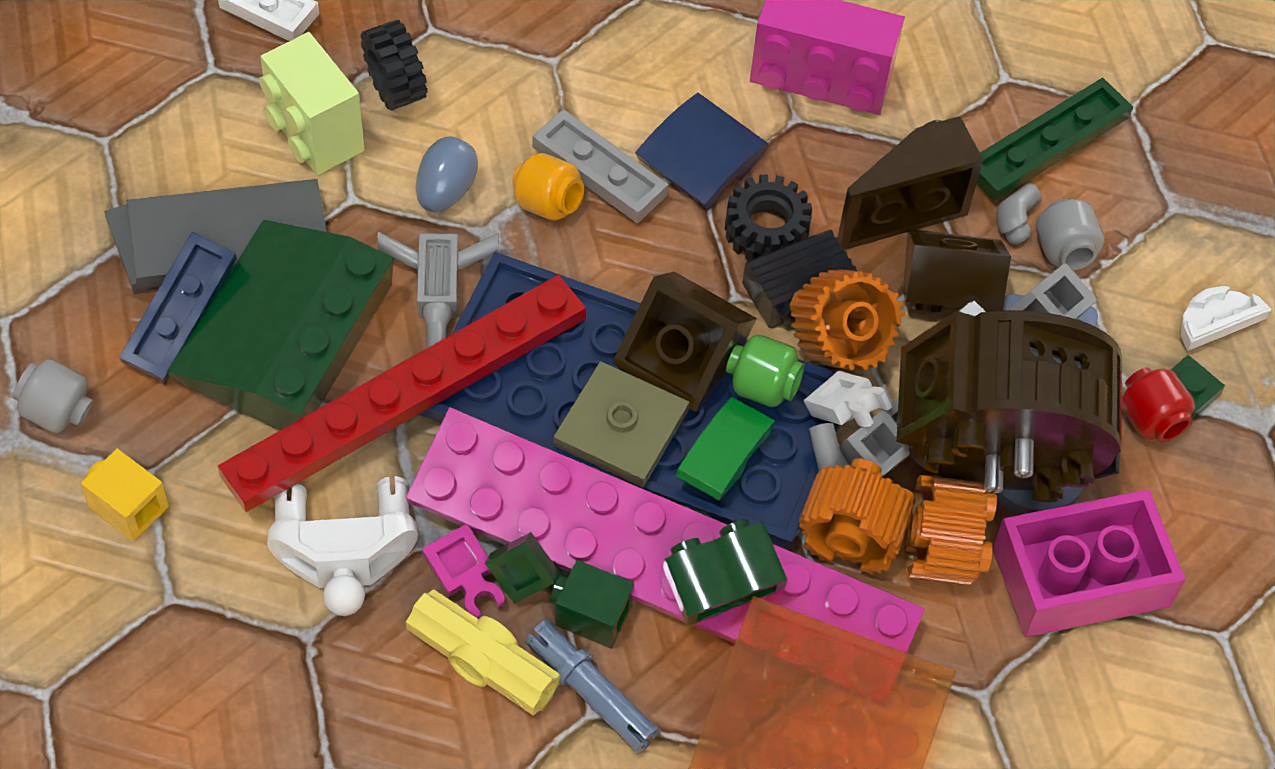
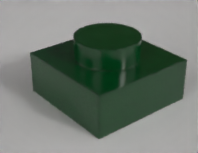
[1171,355,1225,419]
[485,532,560,604]

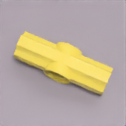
[406,589,561,716]

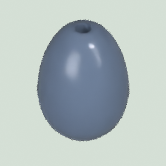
[416,136,478,213]

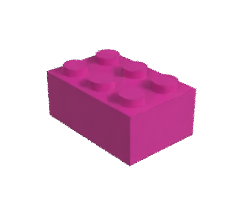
[750,0,905,115]
[993,489,1186,637]

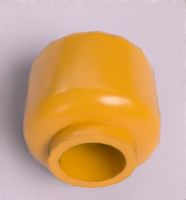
[512,153,584,221]

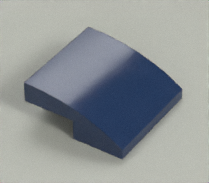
[635,93,769,210]

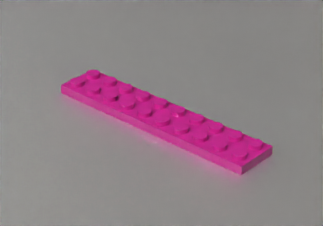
[405,407,925,708]

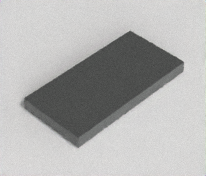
[126,179,327,288]

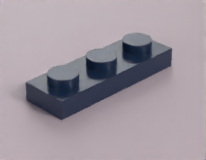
[119,232,237,384]

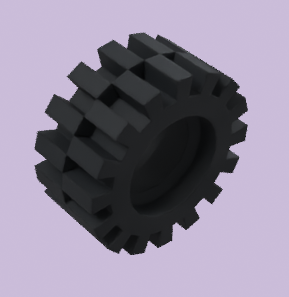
[360,19,428,110]
[725,174,812,261]

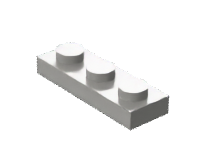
[532,109,669,224]

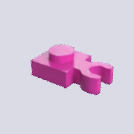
[422,524,504,619]

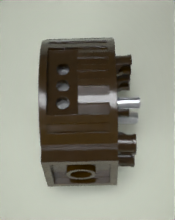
[896,310,1122,503]

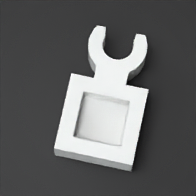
[804,371,892,427]

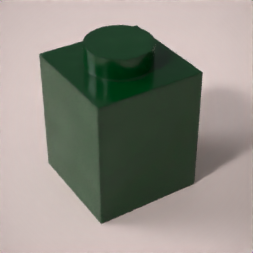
[550,560,635,649]

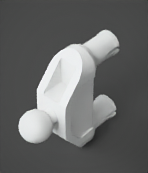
[267,476,418,616]

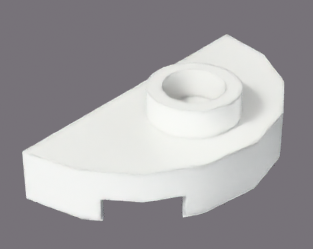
[1180,286,1272,351]

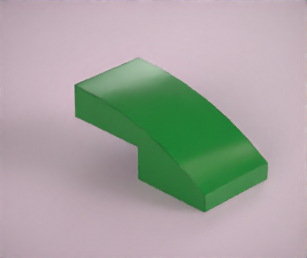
[676,397,775,501]

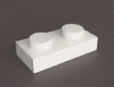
[218,0,319,41]

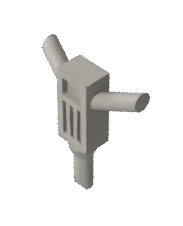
[378,232,499,348]

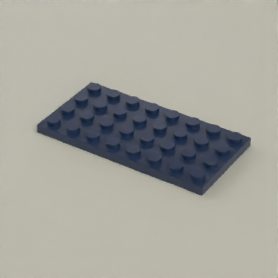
[418,252,841,551]

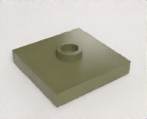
[553,361,690,488]

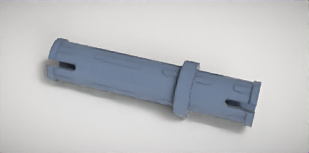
[525,619,661,754]

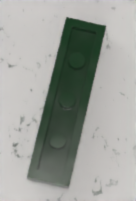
[977,77,1134,202]

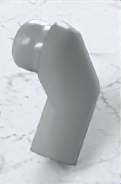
[996,183,1042,245]
[809,423,850,471]

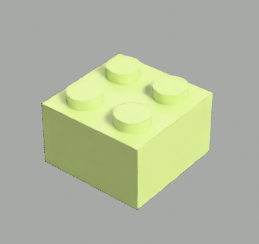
[259,32,365,176]

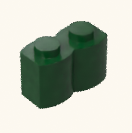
[663,519,788,626]

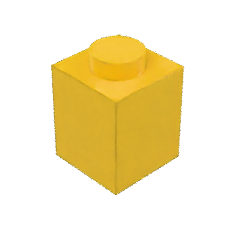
[80,448,169,542]

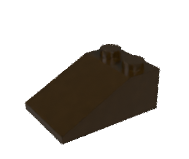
[837,116,984,250]

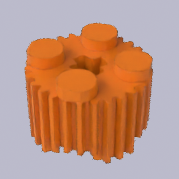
[790,269,905,371]
[799,458,915,575]
[905,475,997,585]

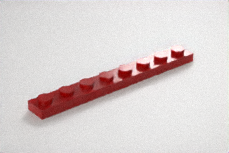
[217,275,586,512]

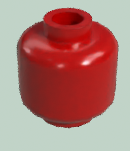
[1122,367,1195,442]

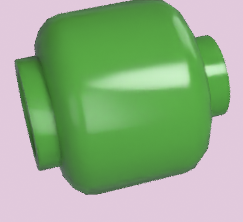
[726,335,805,407]

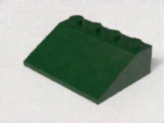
[167,220,394,430]

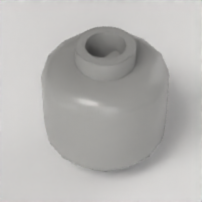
[1036,199,1105,270]
[12,359,93,434]

